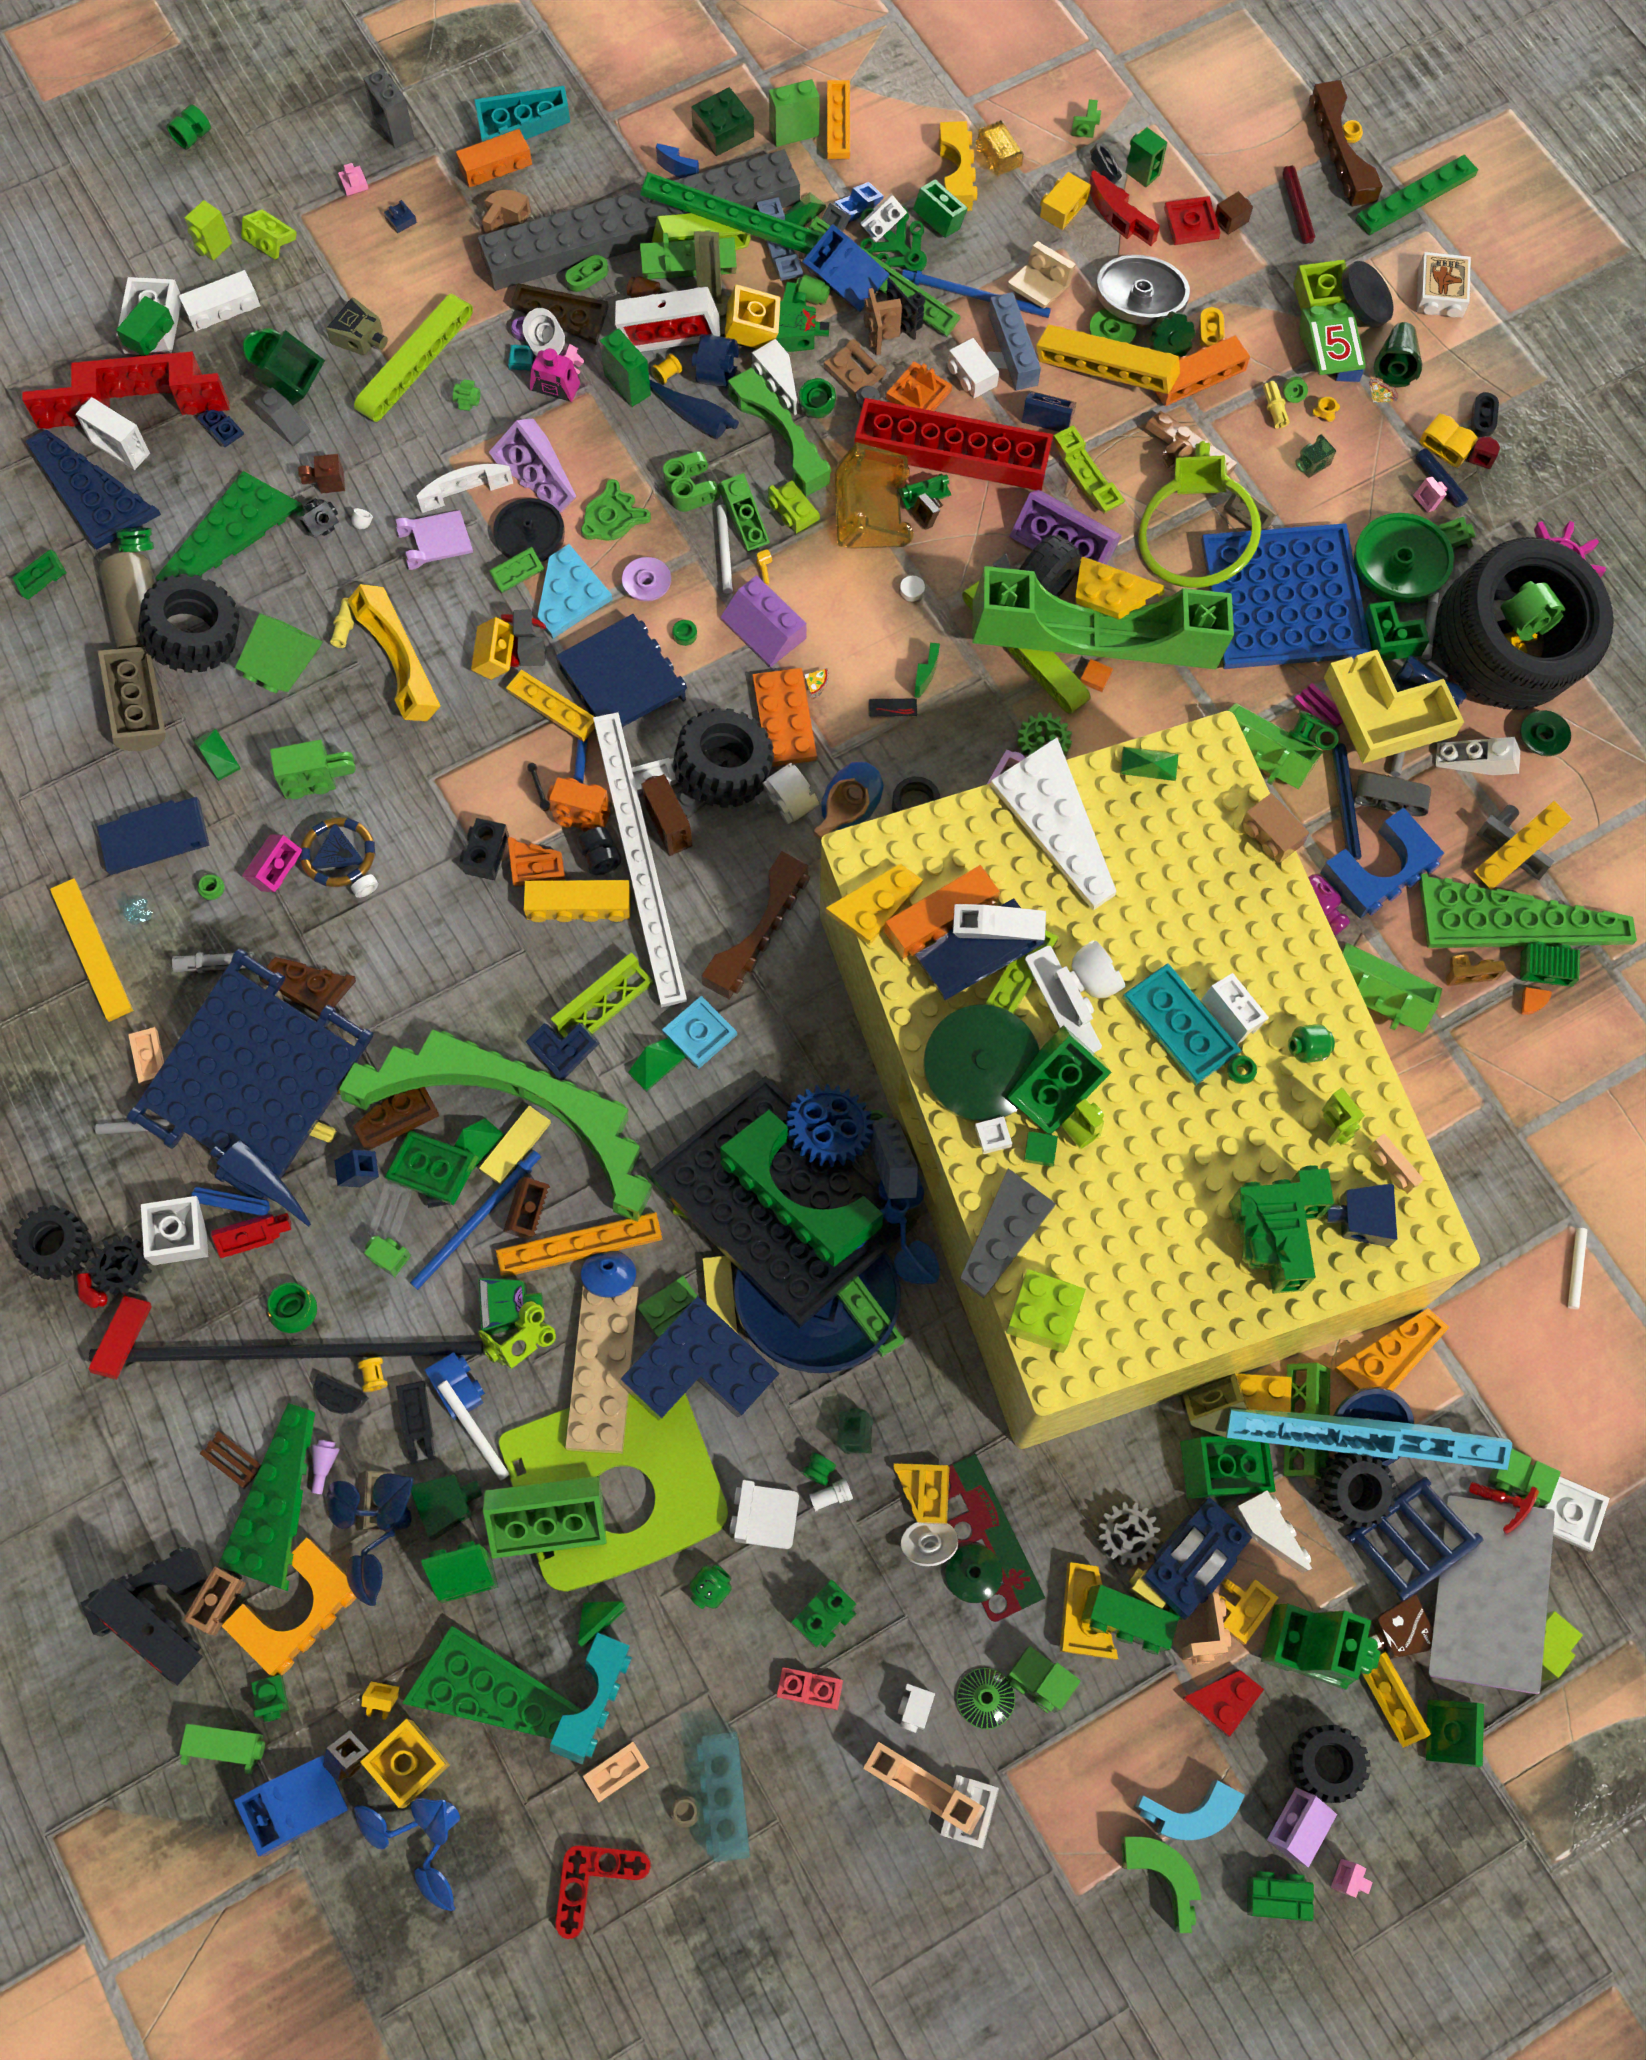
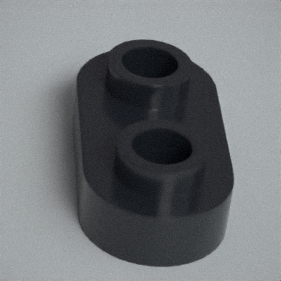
[1090,143,1122,184]
[1471,392,1499,437]

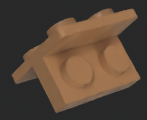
[864,288,902,355]

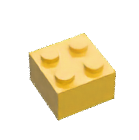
[725,284,780,349]
[361,1719,450,1808]

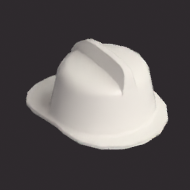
[522,308,565,356]

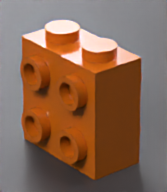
[547,777,611,832]

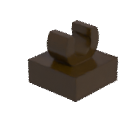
[911,493,943,530]

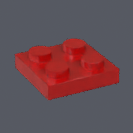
[1164,196,1221,245]

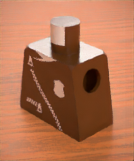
[1368,1594,1433,1659]

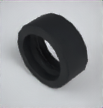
[892,776,941,813]

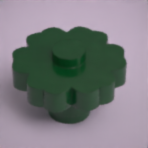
[1149,311,1195,357]

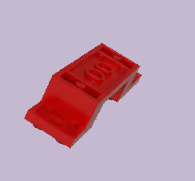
[22,351,230,429]

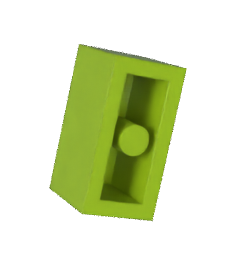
[184,200,232,261]

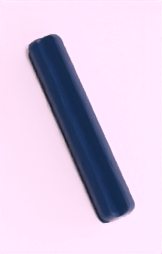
[1416,448,1469,508]

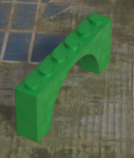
[720,1110,883,1267]

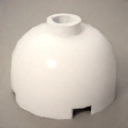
[1072,940,1126,999]

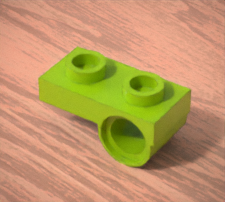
[1061,1098,1104,1149]

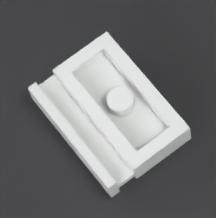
[940,1775,999,1849]

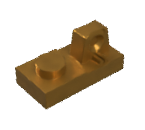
[1446,954,1506,986]

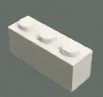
[179,270,260,331]

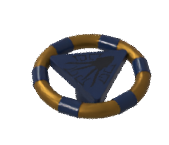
[300,817,375,887]

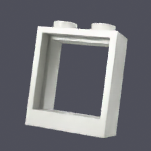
[76,397,150,470]

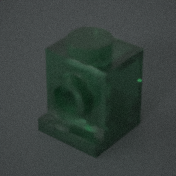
[1295,434,1336,478]
[837,1408,873,1454]

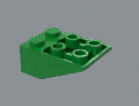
[421,1541,499,1603]

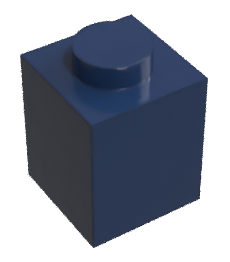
[334,1150,379,1188]

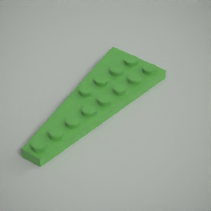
[1419,874,1637,948]

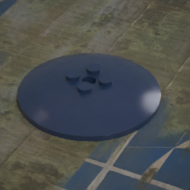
[734,1252,901,1373]

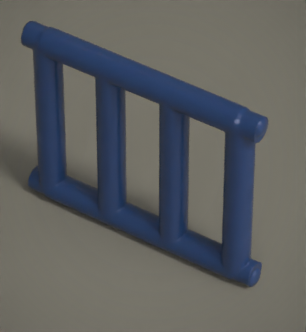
[1345,1477,1484,1602]

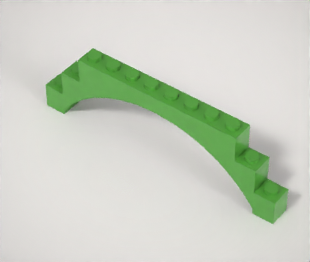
[339,1029,652,1222]

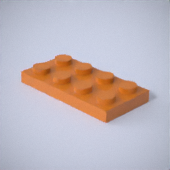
[753,668,817,767]

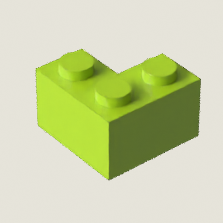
[1541,1611,1583,1681]

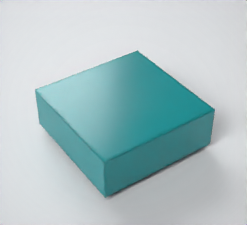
[508,345,535,371]

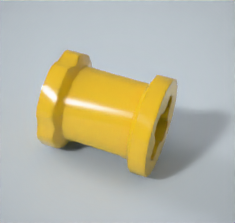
[651,353,682,385]
[357,1357,388,1392]

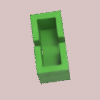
[1488,1449,1561,1508]

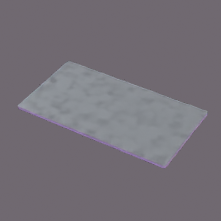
[1429,1496,1555,1694]

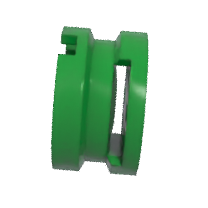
[116,528,154,552]

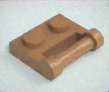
[824,339,887,398]

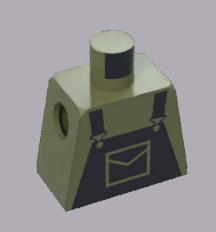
[326,297,388,355]

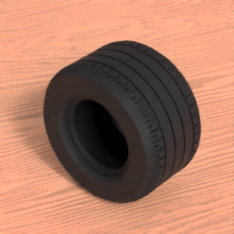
[1435,537,1614,710]

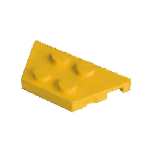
[1076,556,1165,619]

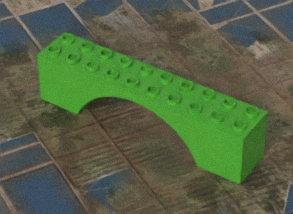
[972,566,1234,669]

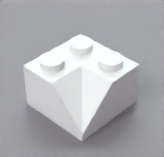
[141,1196,208,1265]

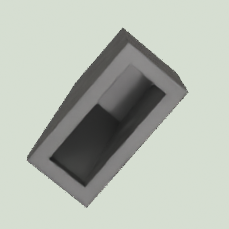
[254,388,311,447]

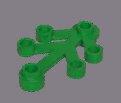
[860,206,927,273]

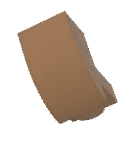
[482,190,531,234]

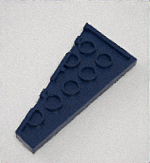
[26,430,161,550]

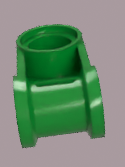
[1289,710,1340,750]

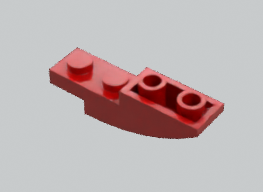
[1089,170,1160,246]

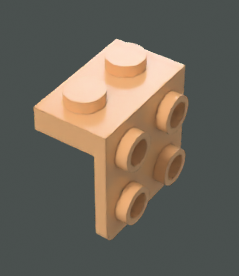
[1182,1592,1231,1665]

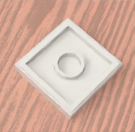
[1542,1477,1610,1552]

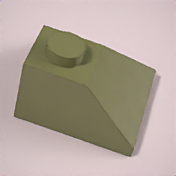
[1182,1373,1249,1439]

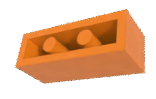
[456,129,532,188]

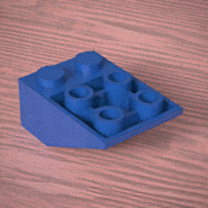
[802,224,890,312]
[234,1755,349,1857]

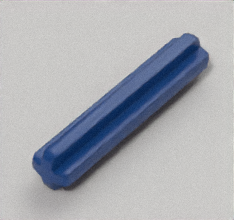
[191,1187,270,1216]

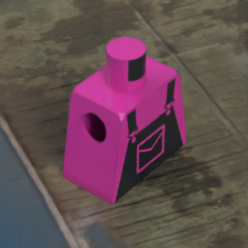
[530,348,580,402]

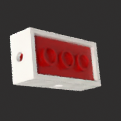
[615,287,720,352]

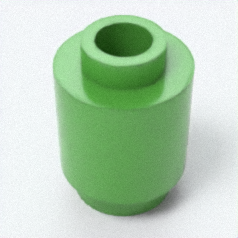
[796,274,831,305]

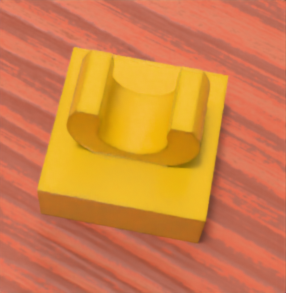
[361,1681,399,1720]

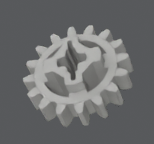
[1097,1502,1161,1566]

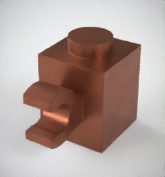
[298,454,345,494]

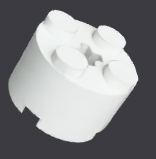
[762,762,819,824]

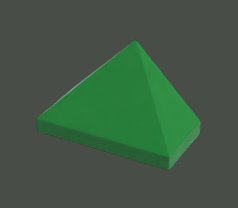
[784,192,826,227]
[194,729,241,781]
[1120,747,1178,781]
[628,1038,686,1092]
[454,1118,505,1171]
[578,1601,627,1649]

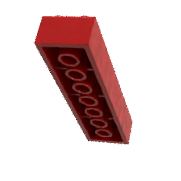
[854,398,1053,491]

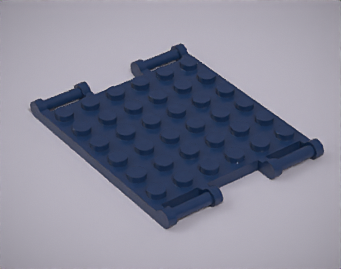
[126,948,374,1200]

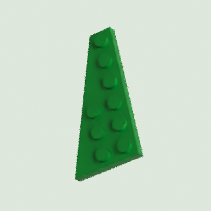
[155,471,304,582]
[402,1626,584,1739]

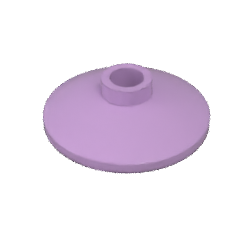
[622,557,671,601]

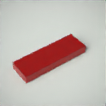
[88,1296,152,1380]

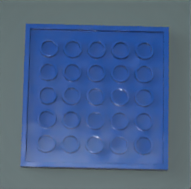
[1201,523,1372,669]

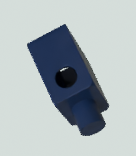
[1324,1184,1398,1247]

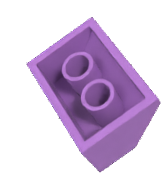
[720,575,807,667]

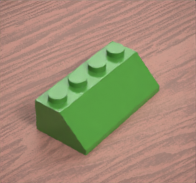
[483,1476,607,1559]

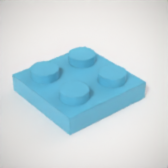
[662,996,737,1069]

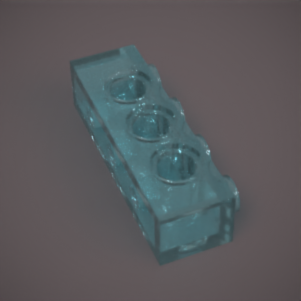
[697,1732,750,1862]

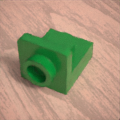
[251,1675,289,1722]

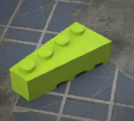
[651,213,751,250]

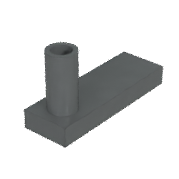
[1476,805,1555,880]

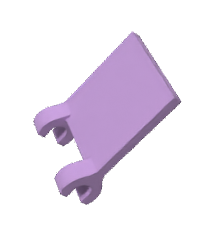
[396,510,473,570]

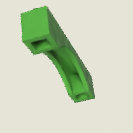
[728,368,831,497]

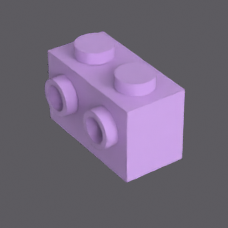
[1267,1788,1337,1868]

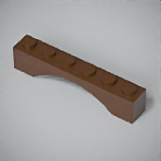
[1309,80,1383,207]
[701,851,810,1000]

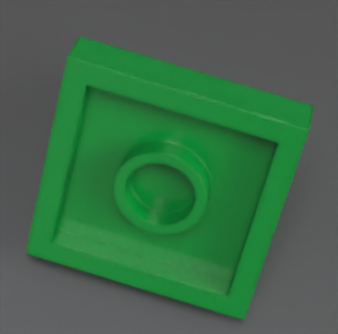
[1426,1700,1484,1768]

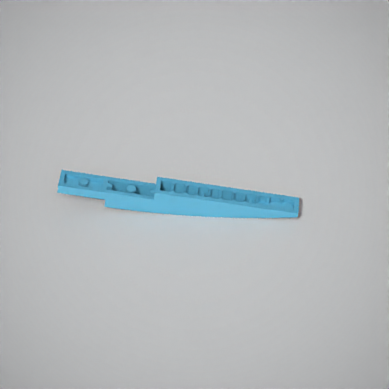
[1226,1409,1512,1470]

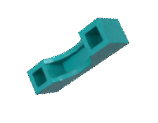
[550,1633,632,1765]

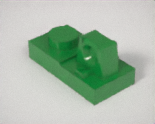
[13,549,67,600]

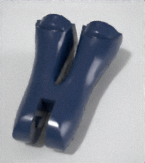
[1392,655,1467,708]

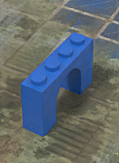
[1320,808,1444,918]

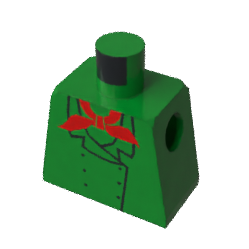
[776,301,830,352]

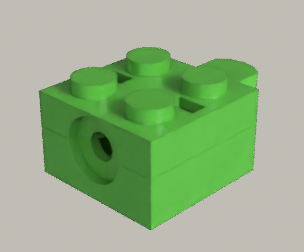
[270,739,356,799]

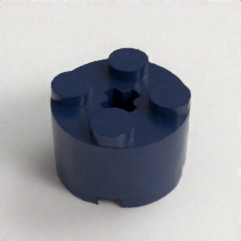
[692,334,739,387]

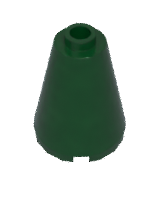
[1373,322,1423,388]

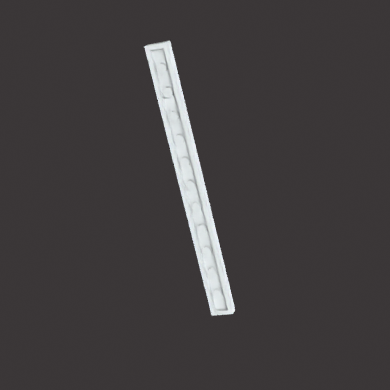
[593,713,687,1007]

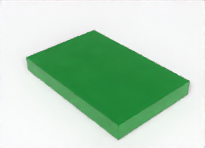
[384,1131,479,1206]

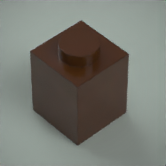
[1215,191,1253,235]

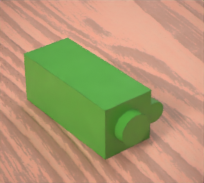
[179,1724,265,1774]

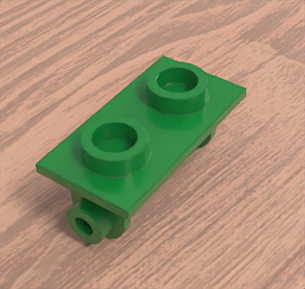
[898,473,951,510]

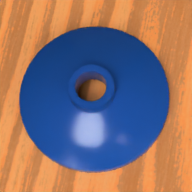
[581,1251,636,1298]

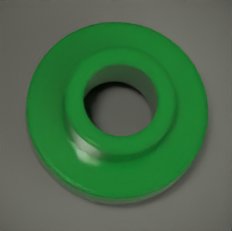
[1227,1055,1257,1084]

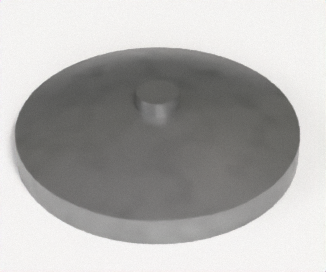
[1096,255,1190,325]

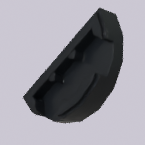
[314,1374,369,1415]

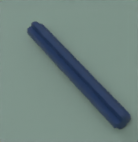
[1332,743,1362,860]

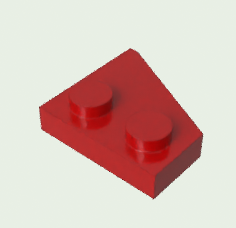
[1183,1670,1264,1737]

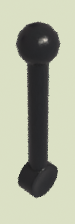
[527,763,550,811]

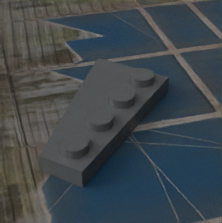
[960,1168,1056,1298]

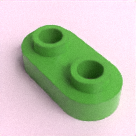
[565,255,608,292]

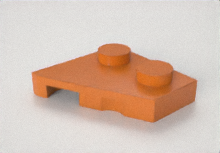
[508,837,565,887]

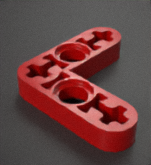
[556,1845,651,1939]

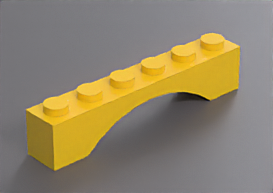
[347,584,441,721]

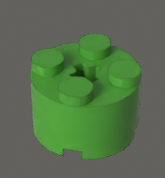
[1500,581,1565,641]

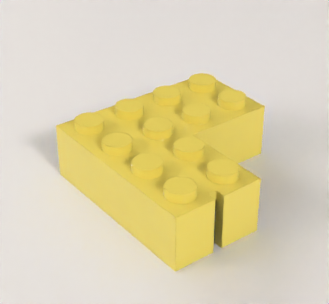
[1324,650,1464,764]

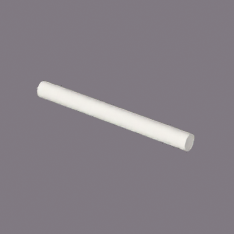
[717,504,733,594]
[437,1380,509,1481]

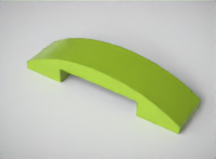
[1053,425,1125,513]

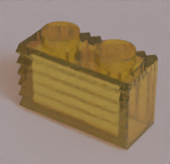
[976,120,1024,176]

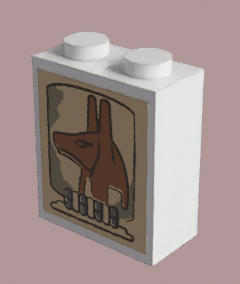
[1416,252,1471,318]

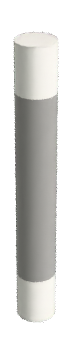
[1421,593,1439,660]

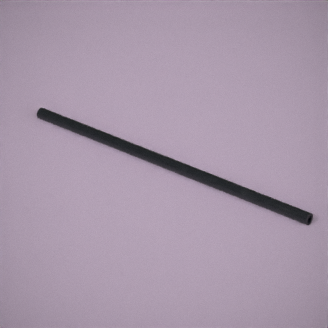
[89,1341,483,1363]

